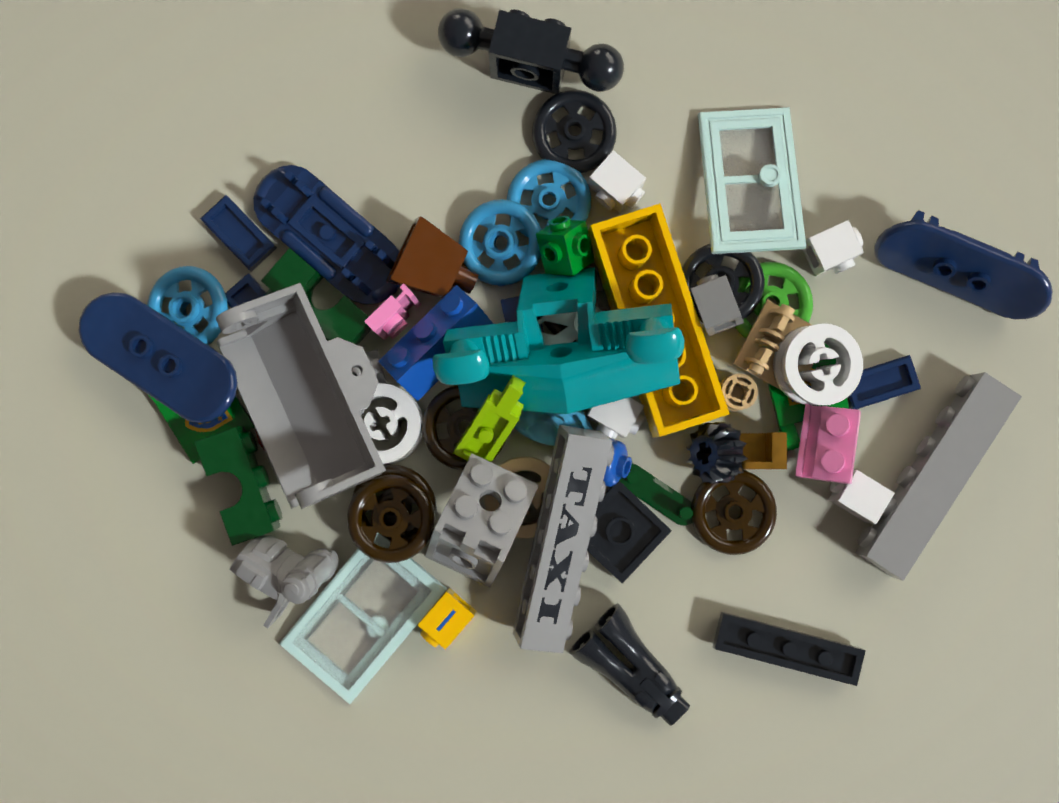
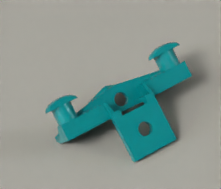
[433,267,685,414]

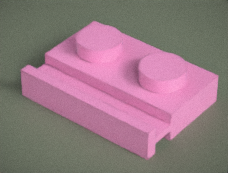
[364,283,421,340]
[795,404,861,484]

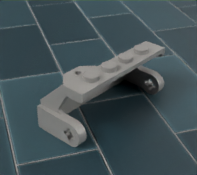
[216,283,386,509]

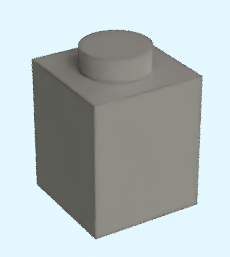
[691,275,744,336]

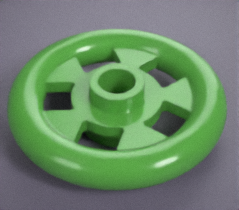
[735,262,813,338]

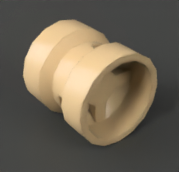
[720,373,758,412]

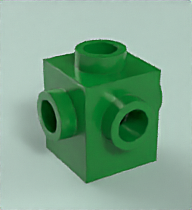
[536,216,595,276]

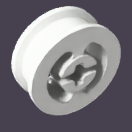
[773,323,863,405]
[364,383,423,464]

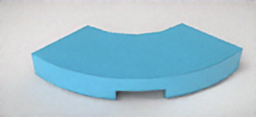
[514,410,593,446]

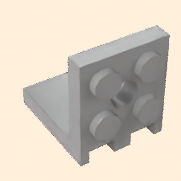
[425,454,539,587]

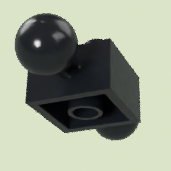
[438,8,624,94]

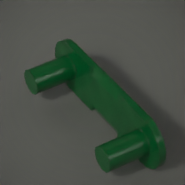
[619,464,693,526]

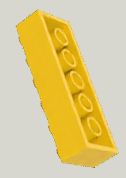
[588,203,730,438]

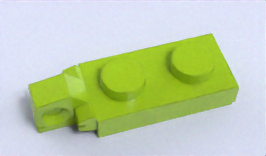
[453,376,526,462]

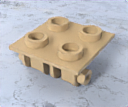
[733,300,813,391]

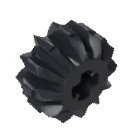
[686,422,748,484]

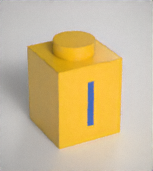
[418,587,476,650]

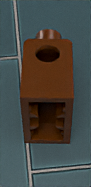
[386,216,478,298]

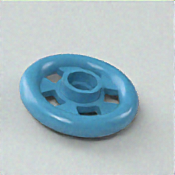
[507,159,592,237]
[459,199,541,286]
[147,266,228,345]

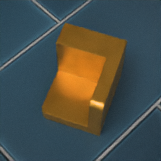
[740,432,787,469]

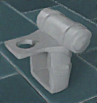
[229,534,339,629]

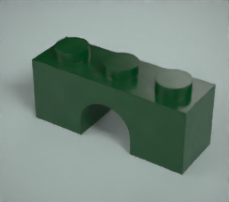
[261,248,371,345]
[194,426,282,546]

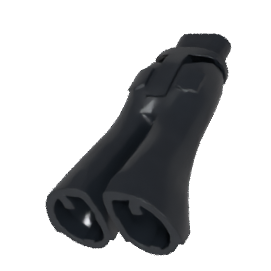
[569,603,690,726]

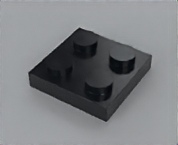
[587,481,672,584]

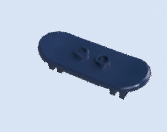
[253,165,400,305]
[874,210,1053,320]
[78,292,238,423]

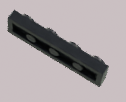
[712,612,866,686]

